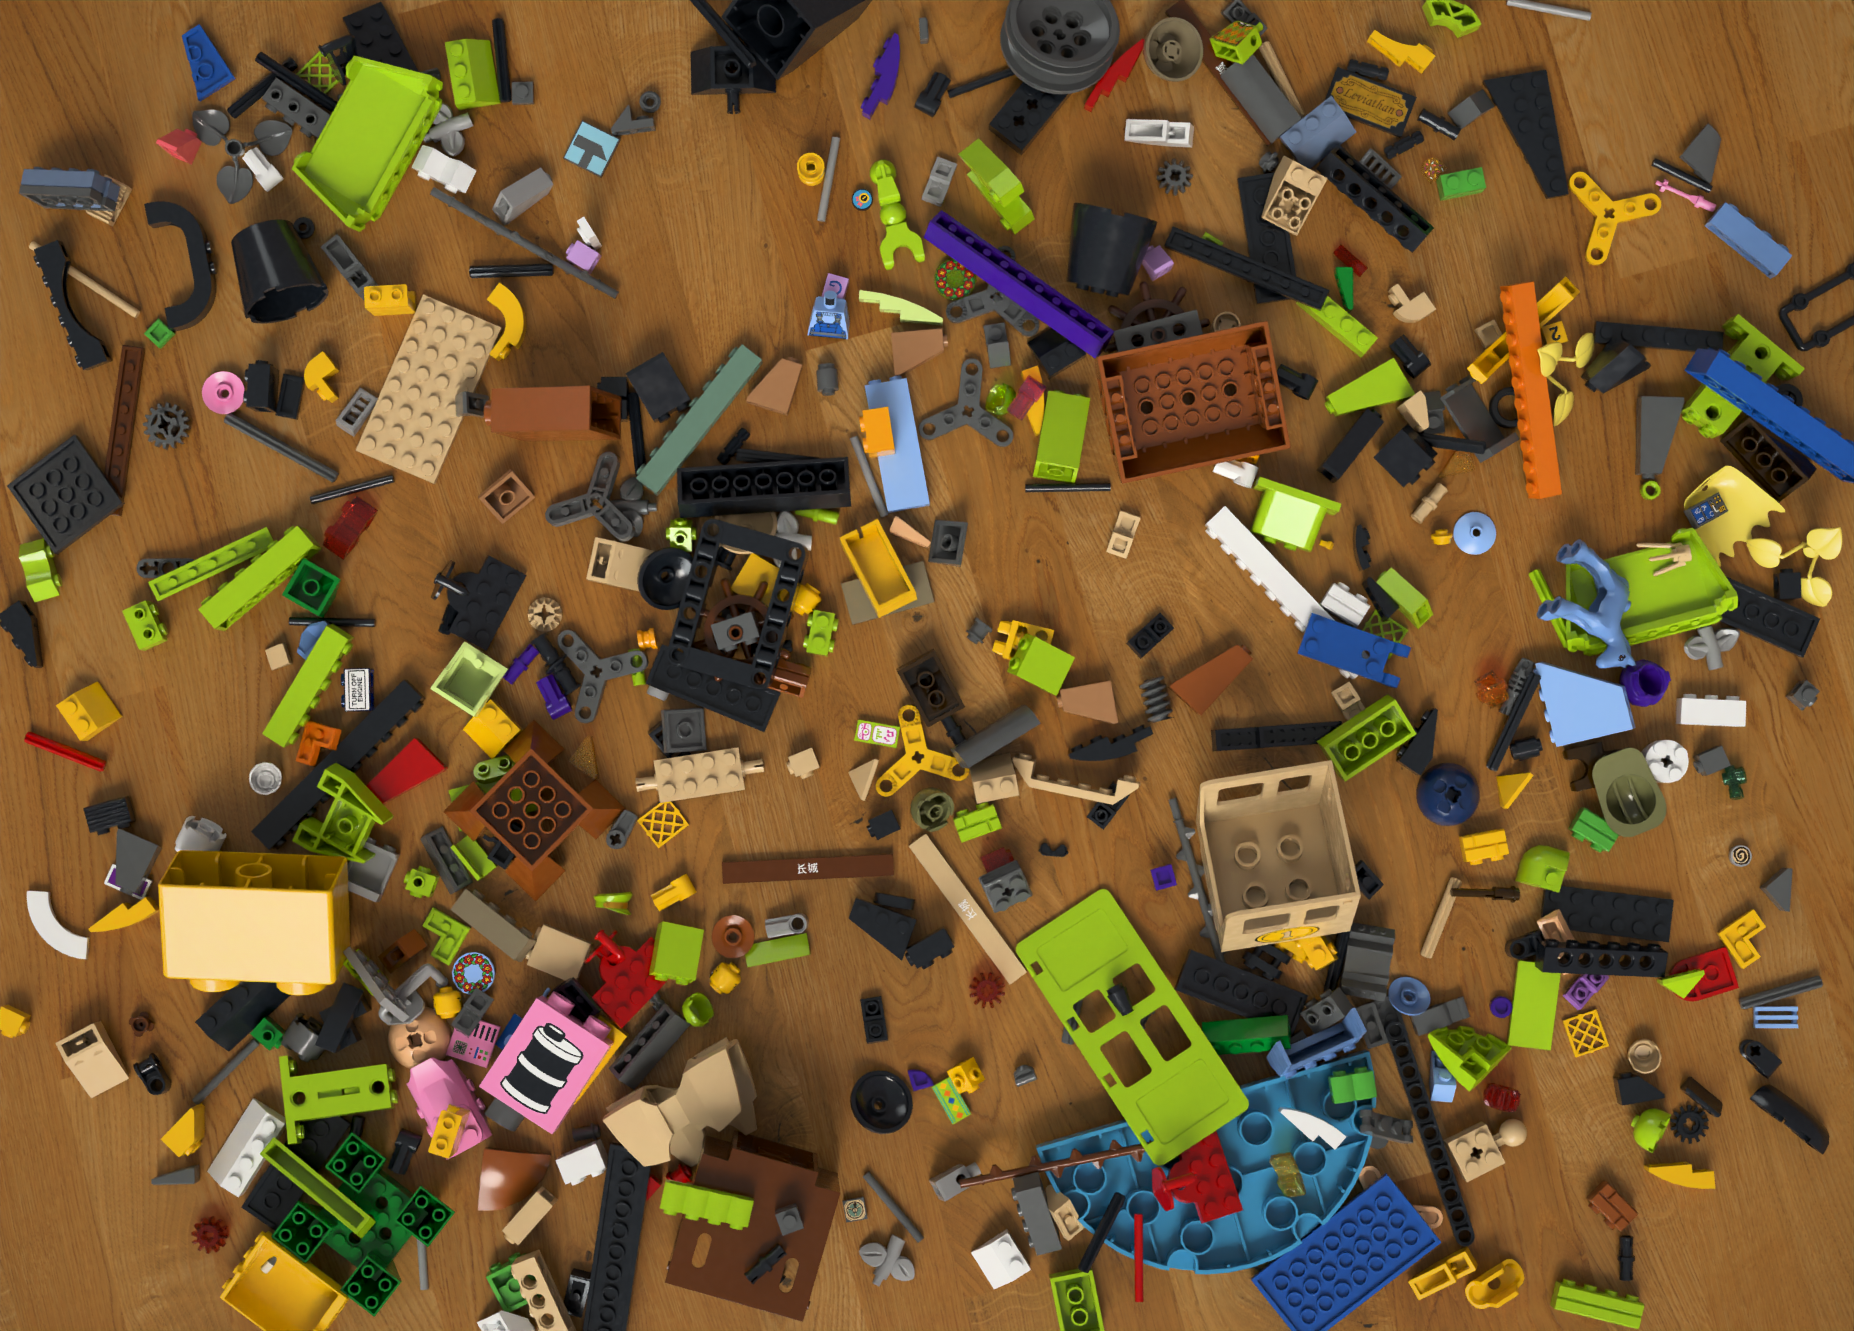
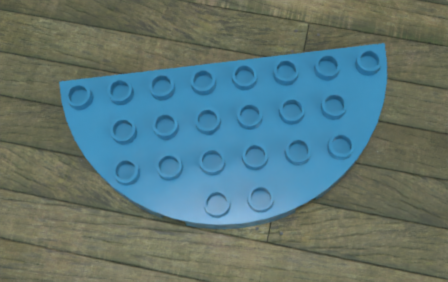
[1035,1049,1376,1275]

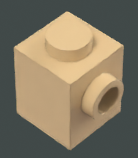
[786,748,820,779]

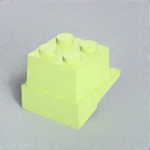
[430,641,508,717]

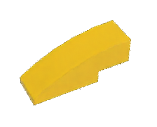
[1020,365,1044,436]
[88,896,160,932]
[1644,1162,1715,1189]
[1408,1246,1478,1300]

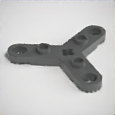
[946,246,1039,337]
[919,358,1013,447]
[557,630,649,723]

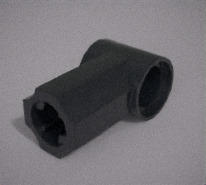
[914,71,951,117]
[1389,334,1431,379]
[1277,364,1318,400]
[387,1128,422,1175]

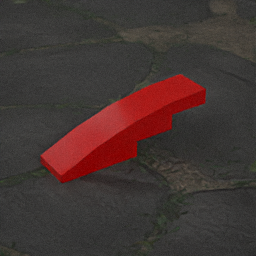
[1084,38,1145,112]

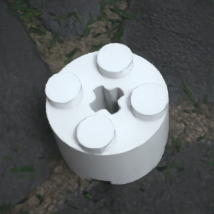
[1641,740,1689,783]
[175,816,226,852]

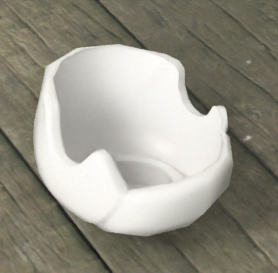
[249,762,282,795]

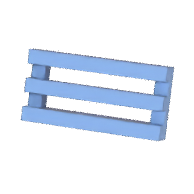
[1753,1006,1798,1028]

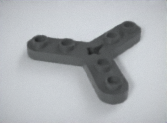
[545,452,635,542]

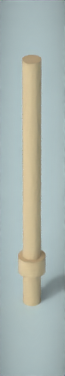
[29,241,140,318]

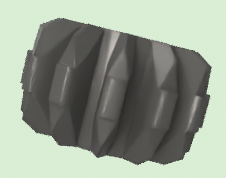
[1156,159,1193,196]

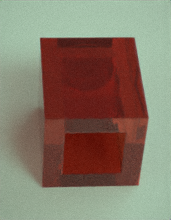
[980,847,1014,873]

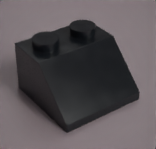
[1027,328,1086,379]

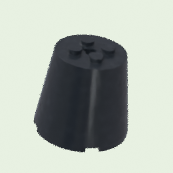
[1067,203,1157,298]
[231,219,329,324]

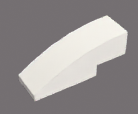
[1124,119,1194,148]
[1278,1107,1346,1149]

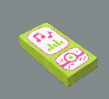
[854,720,900,748]

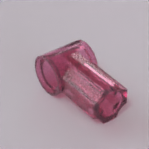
[1007,375,1047,421]

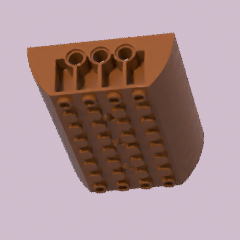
[1095,321,1291,484]

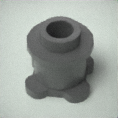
[966,617,993,645]

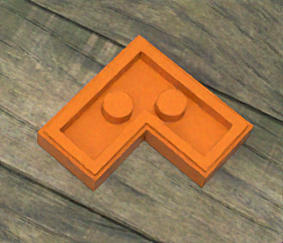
[295,720,342,767]

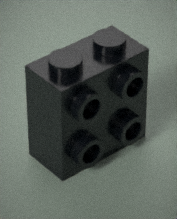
[243,360,279,413]
[1373,424,1438,488]
[905,926,955,970]

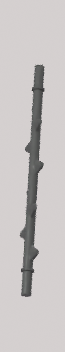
[430,187,619,299]
[1168,798,1227,963]

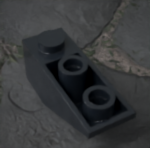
[0,600,43,668]
[1396,708,1438,776]

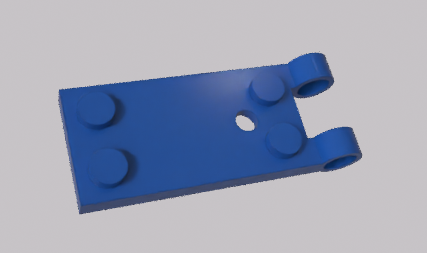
[1297,613,1411,689]

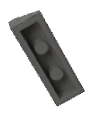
[420,826,473,894]

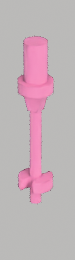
[1655,179,1716,212]

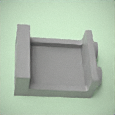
[348,837,400,902]

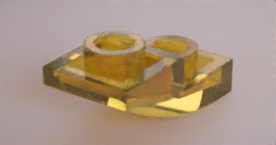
[1269,1152,1306,1198]

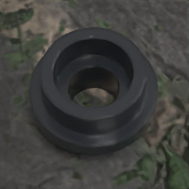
[293,217,315,239]

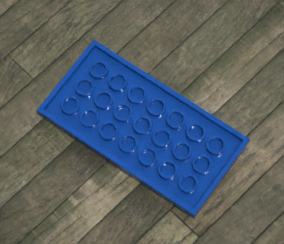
[1251,1173,1441,1331]

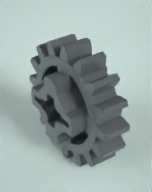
[143,402,191,450]

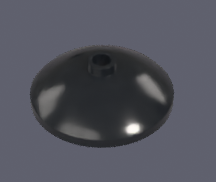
[637,547,700,610]
[850,1070,913,1134]

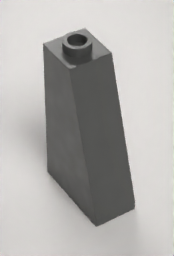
[1635,396,1684,479]

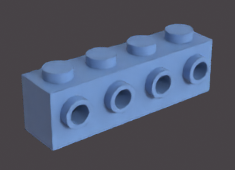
[1704,202,1792,279]

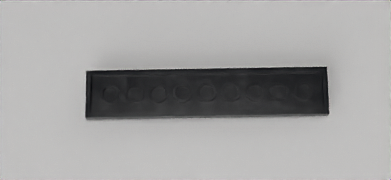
[583,1142,652,1331]

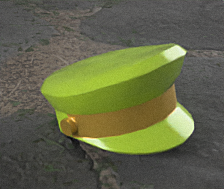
[593,892,633,915]

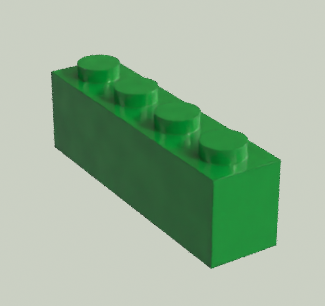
[1202,1015,1291,1055]

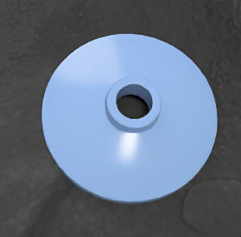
[1453,512,1496,555]

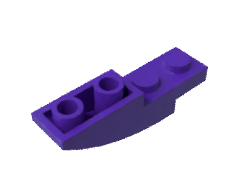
[861,33,900,120]

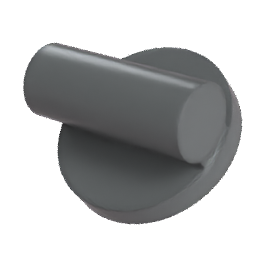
[1013,1065,1038,1087]

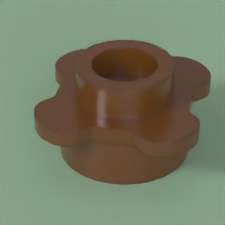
[129,1012,154,1037]

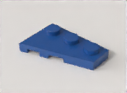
[182,24,236,102]

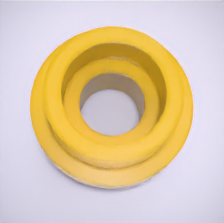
[1431,529,1453,545]

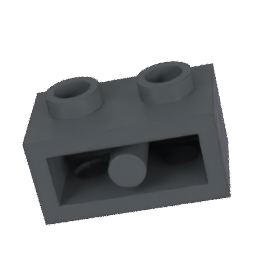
[1300,987,1354,1034]

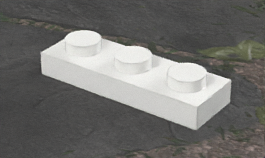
[577,217,602,251]

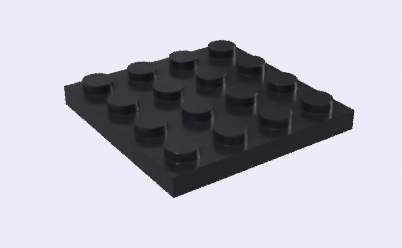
[7,435,125,555]

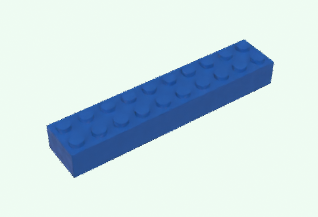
[1684,347,1854,484]

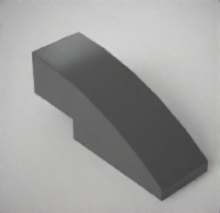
[321,234,379,300]

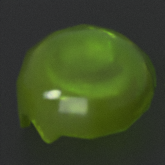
[986,383,1016,416]

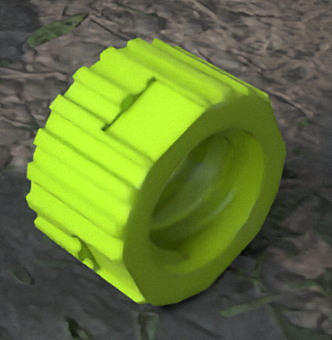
[1640,480,1661,500]

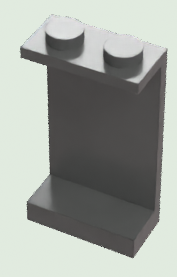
[1440,375,1520,463]

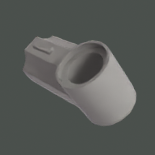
[765,913,809,938]

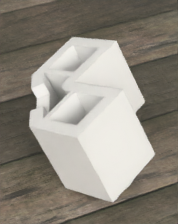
[411,145,476,194]

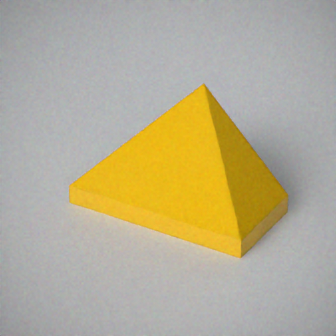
[1496,773,1534,809]

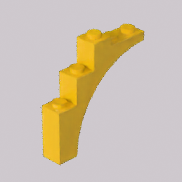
[1467,276,1580,384]

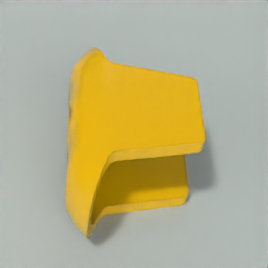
[1465,1259,1524,1309]

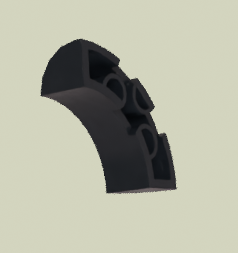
[1750,1085,1829,1155]

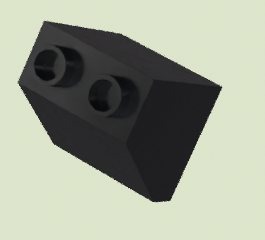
[721,0,872,80]

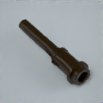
[1450,886,1520,903]

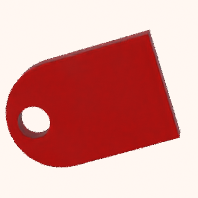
[1669,946,1739,1002]

